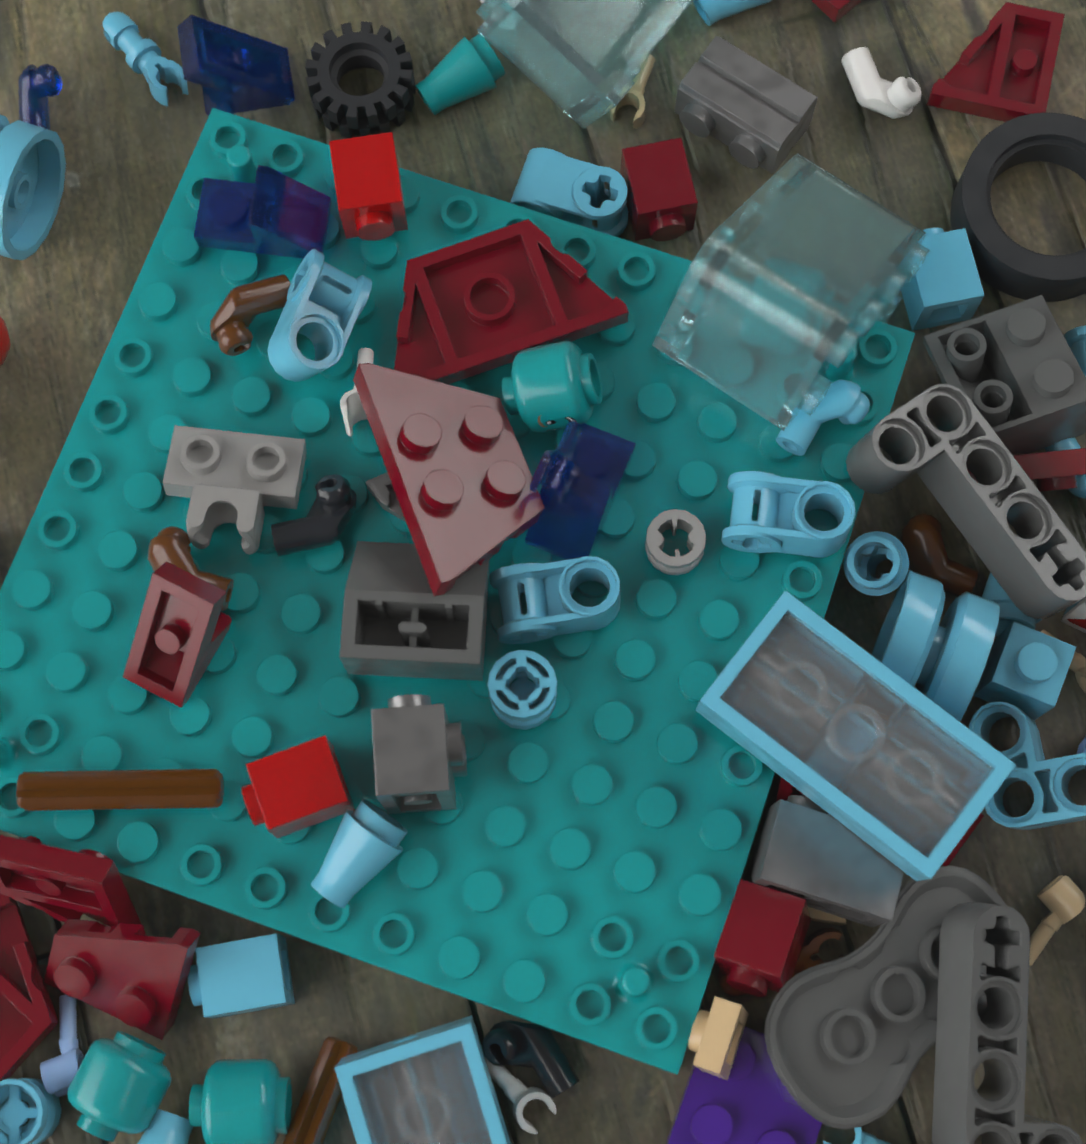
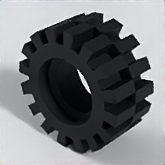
[305,21,416,138]

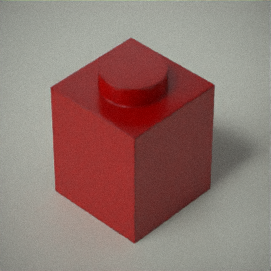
[329,132,408,241]
[241,735,355,838]

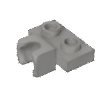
[163,425,307,554]

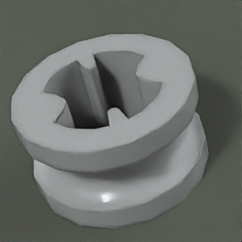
[645,509,706,575]

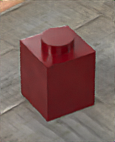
[620,137,698,242]
[714,879,811,997]

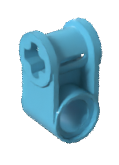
[510,148,628,237]
[267,249,372,382]
[721,471,855,558]
[489,556,621,644]

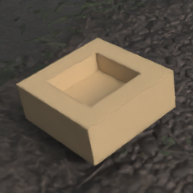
[688,996,749,1080]

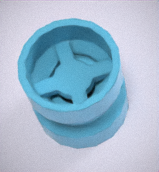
[488,650,557,730]
[0,1078,61,1144]

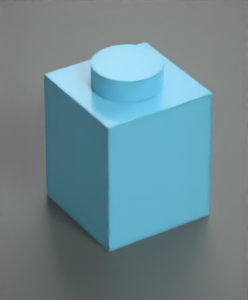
[894,227,985,331]
[974,622,1076,721]
[188,933,295,1018]

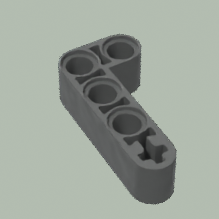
[846,384,1086,619]
[932,902,1083,1144]

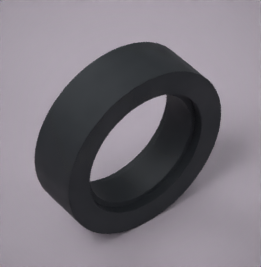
[950,112,1086,302]

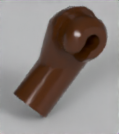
[210,274,291,356]
[901,514,979,597]
[148,526,234,611]

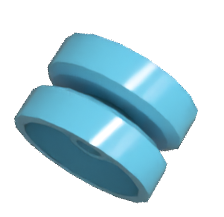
[0,115,66,260]
[858,570,1000,722]

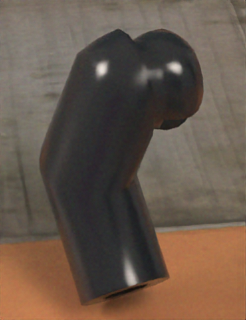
[271,474,357,557]
[482,1020,580,1099]

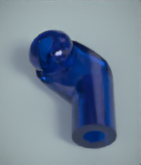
[18,64,62,130]

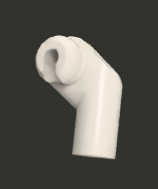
[842,47,921,119]

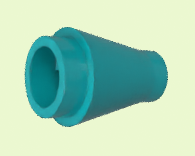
[415,33,506,116]

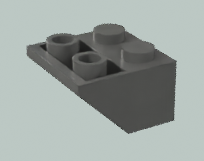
[923,295,1086,454]
[339,541,490,681]

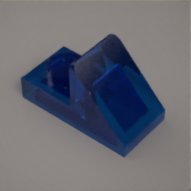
[177,15,295,115]
[194,165,332,258]
[525,424,636,560]

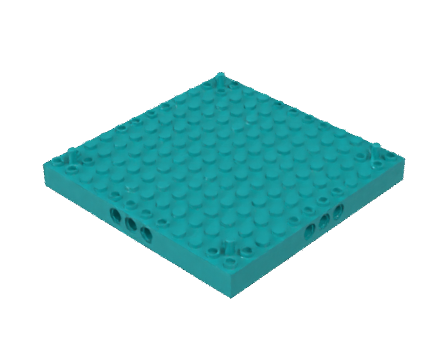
[0,108,915,1075]

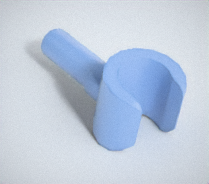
[40,995,84,1097]

